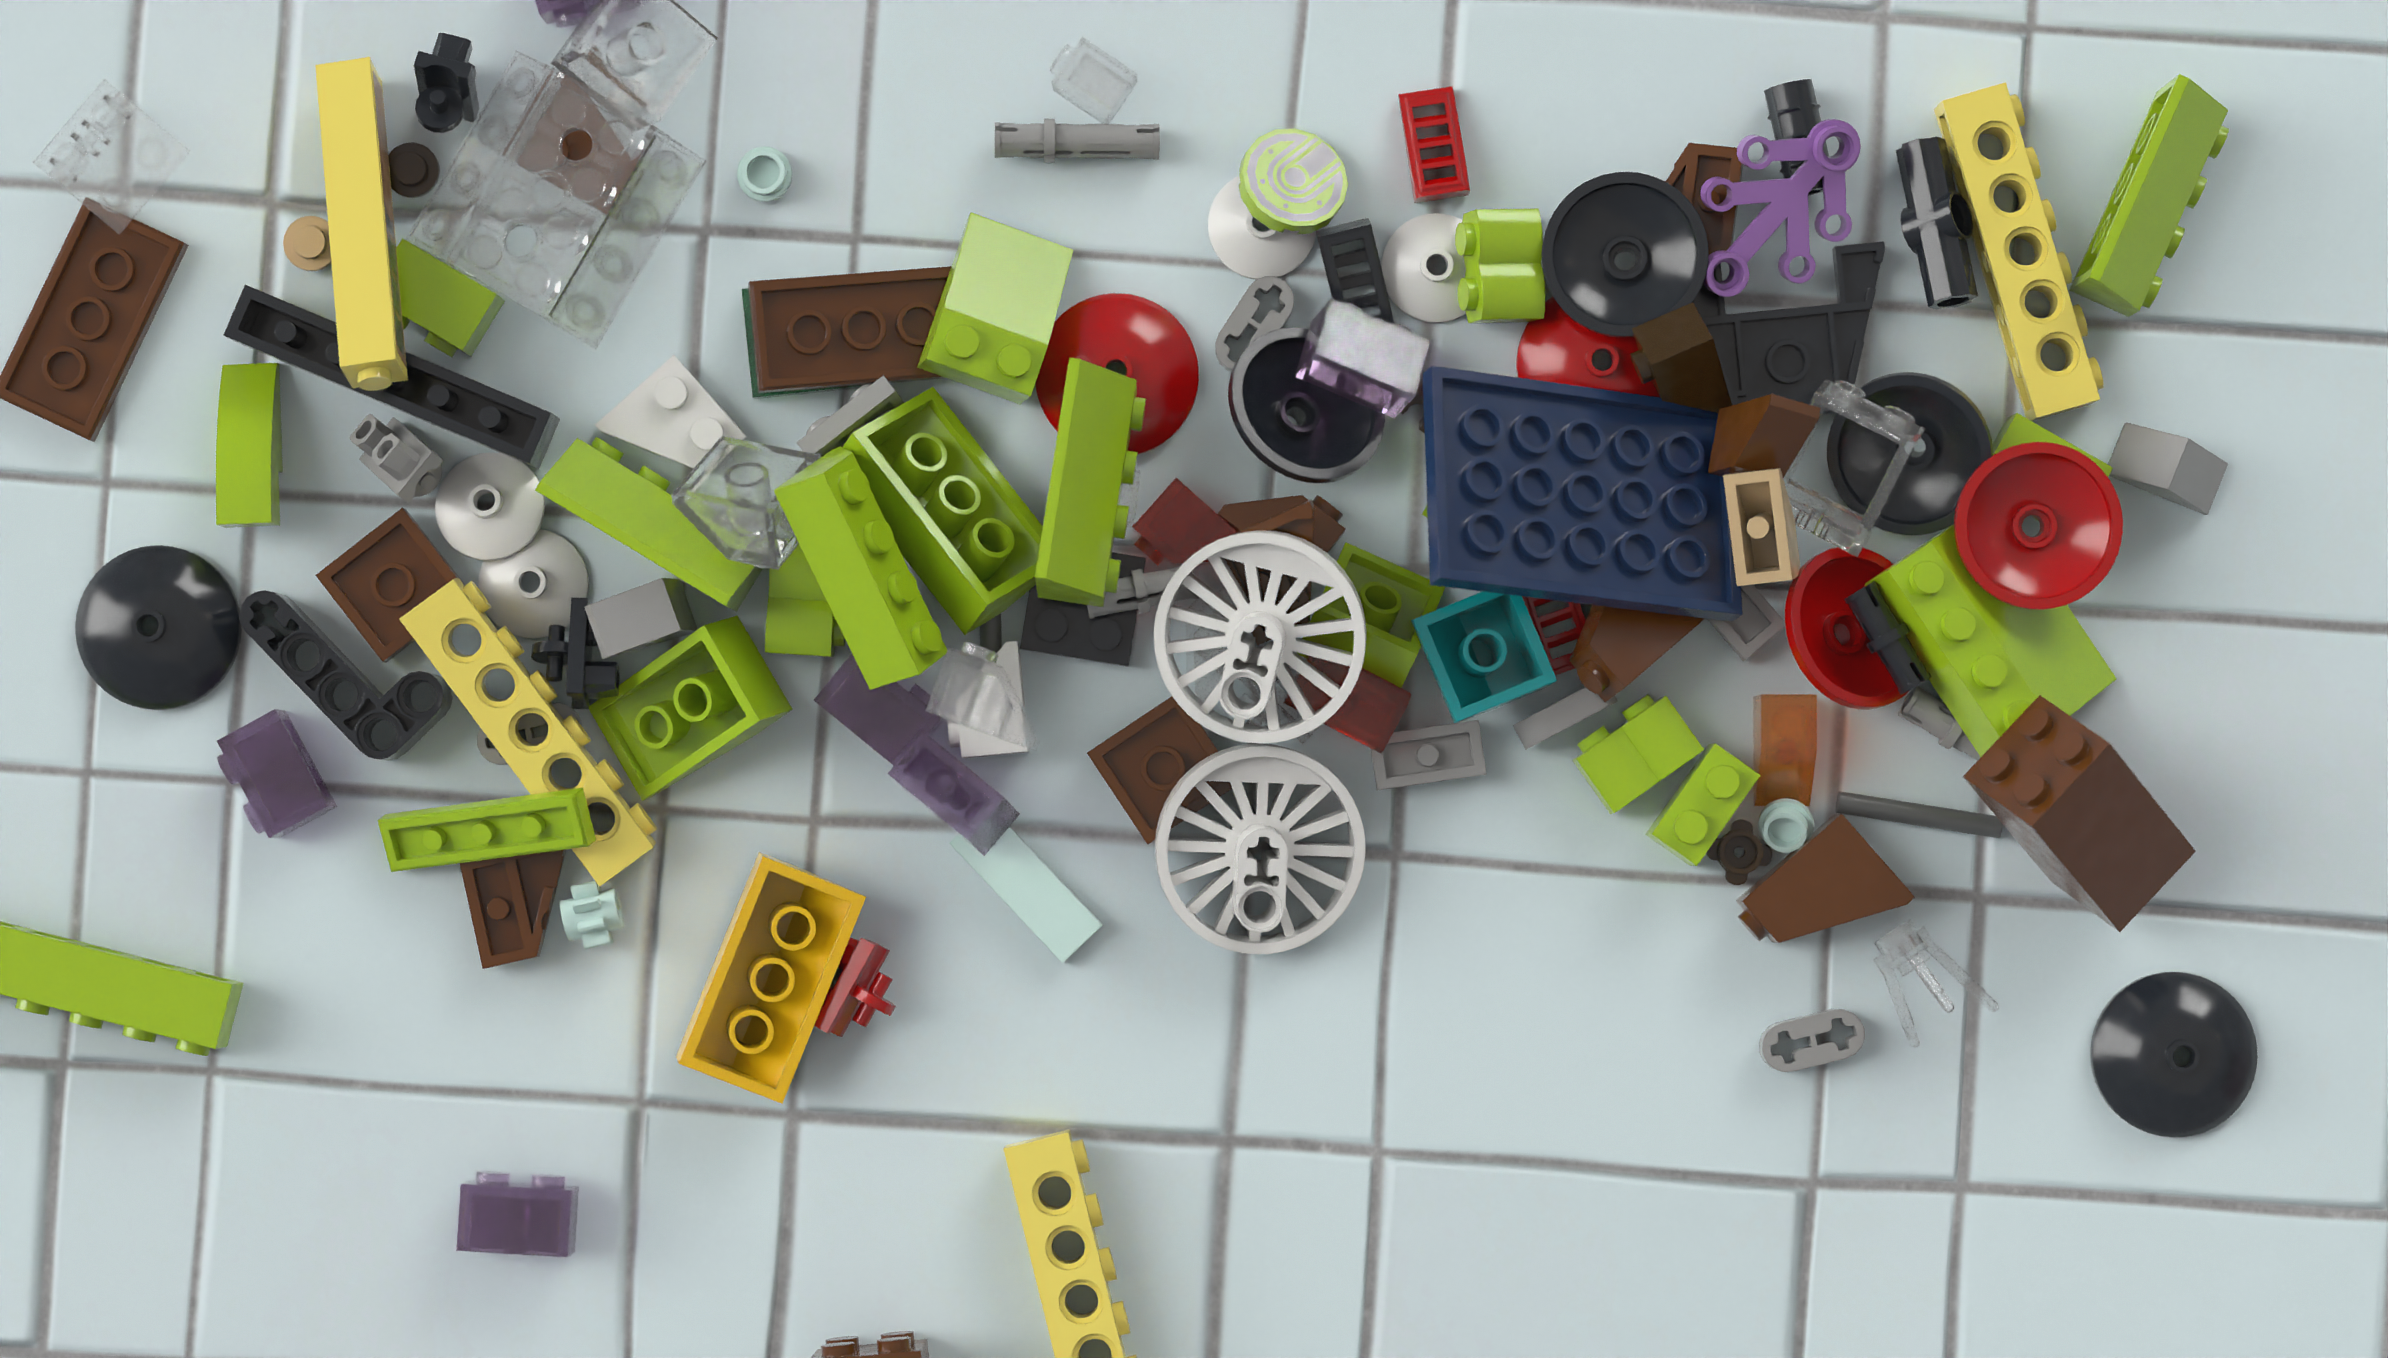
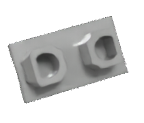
[350,414,444,503]

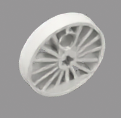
[1154,530,1366,744]
[1155,743,1365,954]

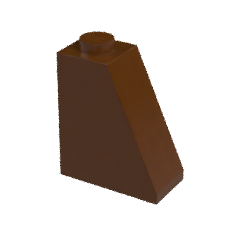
[1569,605,1705,702]
[1736,814,1915,943]

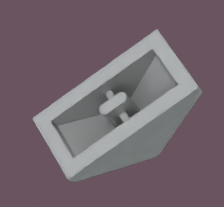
[2108,422,2228,515]
[585,578,698,659]

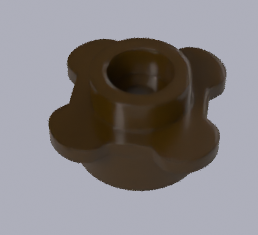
[1706,819,1772,885]

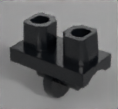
[414,33,479,133]
[531,598,620,709]

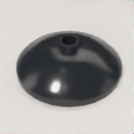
[1542,172,1709,338]
[1228,328,1385,483]
[1827,372,1993,535]
[75,545,242,710]
[2090,972,2258,1138]

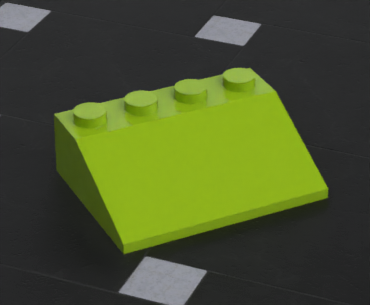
[1865,524,2117,757]

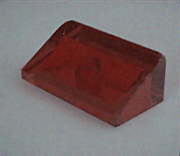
[1283,655,1412,754]

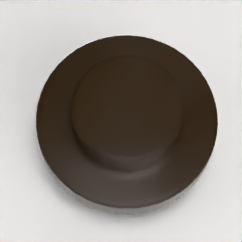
[388,142,440,198]

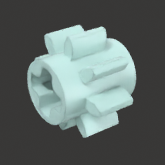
[560,880,624,949]

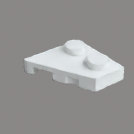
[595,355,749,475]

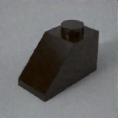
[1630,302,1732,413]

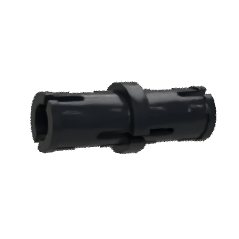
[1844,581,1932,695]

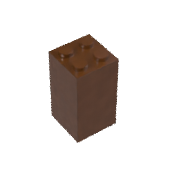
[1963,695,2196,932]

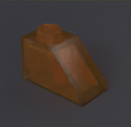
[1753,694,1817,806]

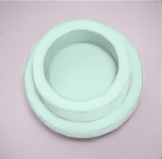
[737,146,792,202]
[1758,798,1814,853]

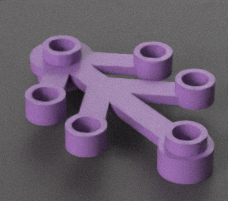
[1700,119,1861,297]

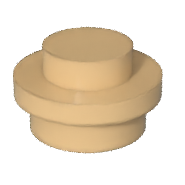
[283,216,331,271]

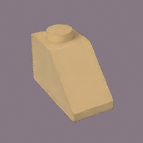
[1723,468,1801,586]

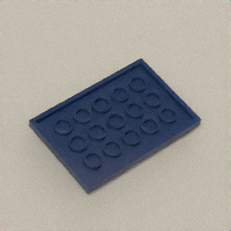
[1422,366,1743,622]

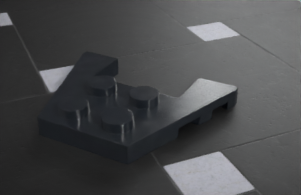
[1693,241,1885,415]

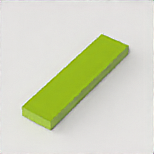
[377,788,596,872]

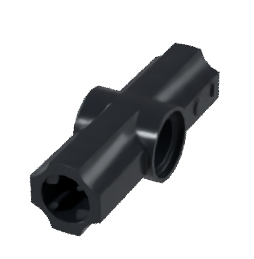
[1896,136,1978,310]

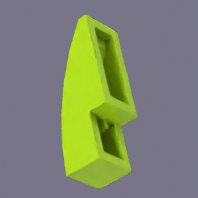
[216,363,283,528]

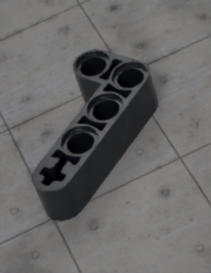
[239,590,453,760]

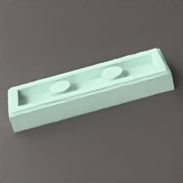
[949,805,1103,963]

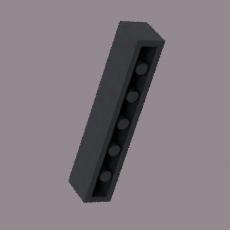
[223,285,560,469]

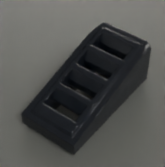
[1316,218,1396,343]

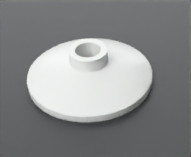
[1208,176,1316,279]
[1381,213,1466,323]
[435,452,545,561]
[479,529,589,638]

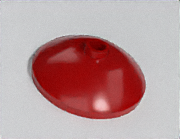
[1035,293,1199,455]
[1516,297,1660,397]
[1954,442,2123,609]
[1785,546,1910,710]

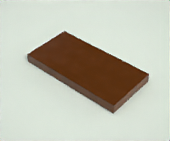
[0,197,189,442]
[748,266,951,393]

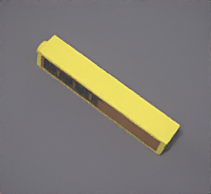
[315,57,408,391]

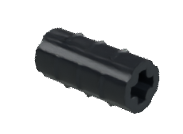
[1764,79,1829,196]

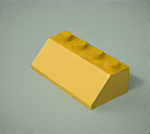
[676,852,866,1104]

